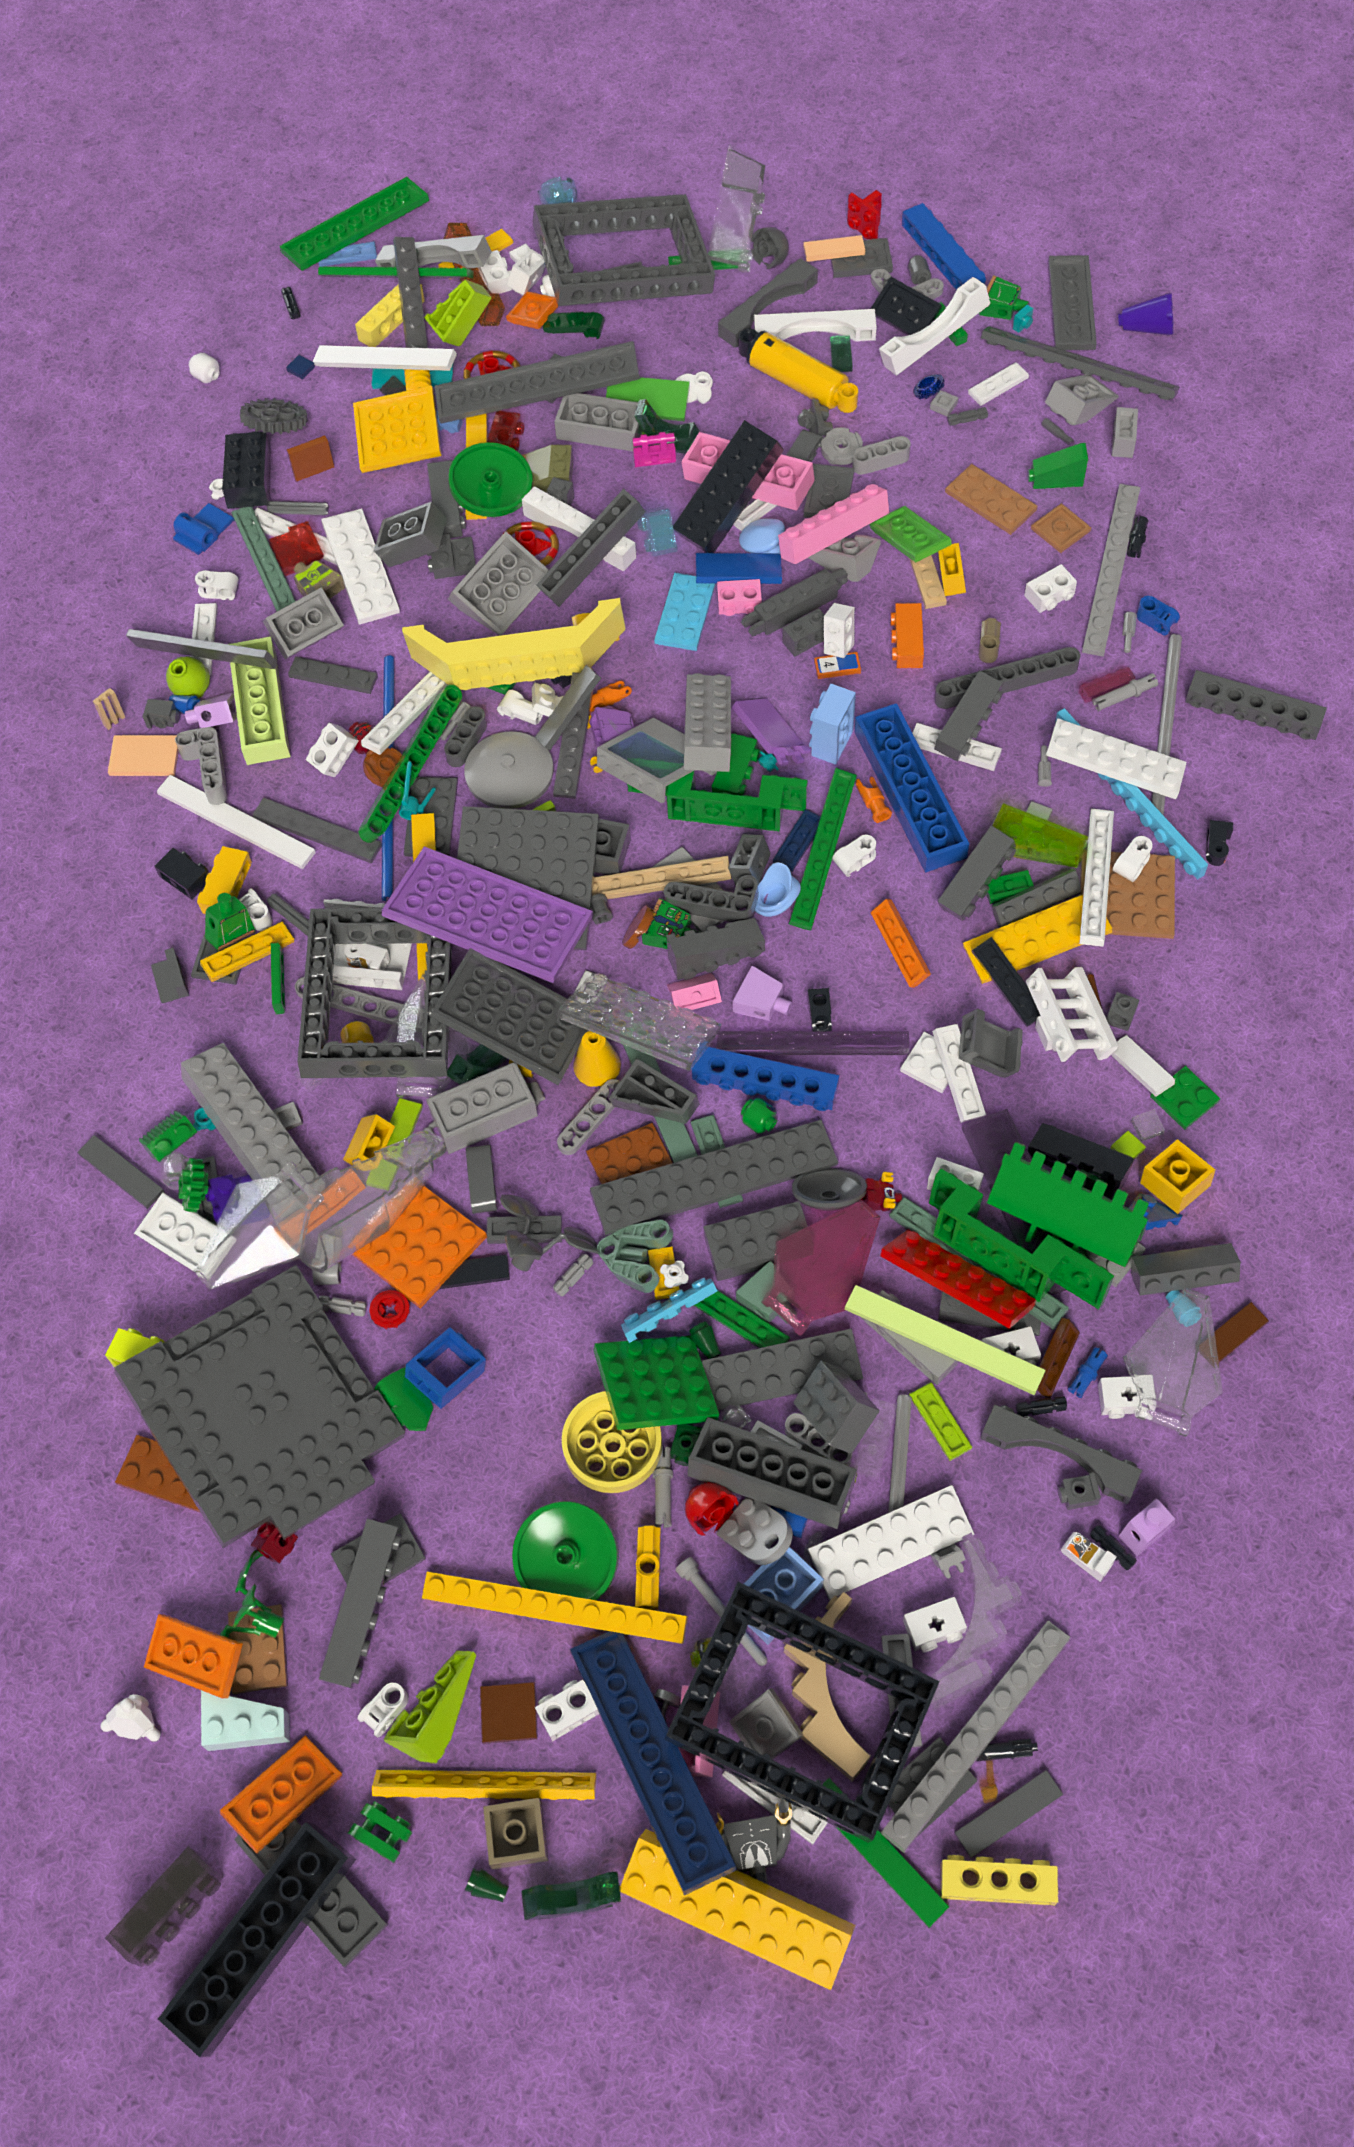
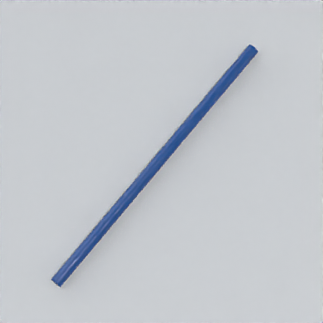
[381,655,395,901]

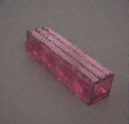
[1079,667,1135,703]

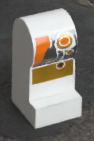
[344,943,391,971]
[1061,1532,1116,1582]

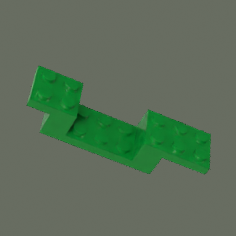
[627,760,808,832]
[929,1168,1115,1310]

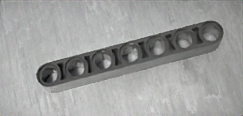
[934,647,1081,709]

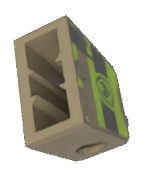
[294,561,345,599]

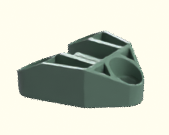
[597,1220,674,1293]

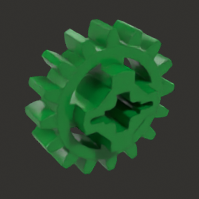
[178,1158,208,1212]

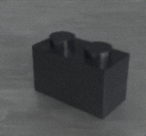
[155,848,209,900]

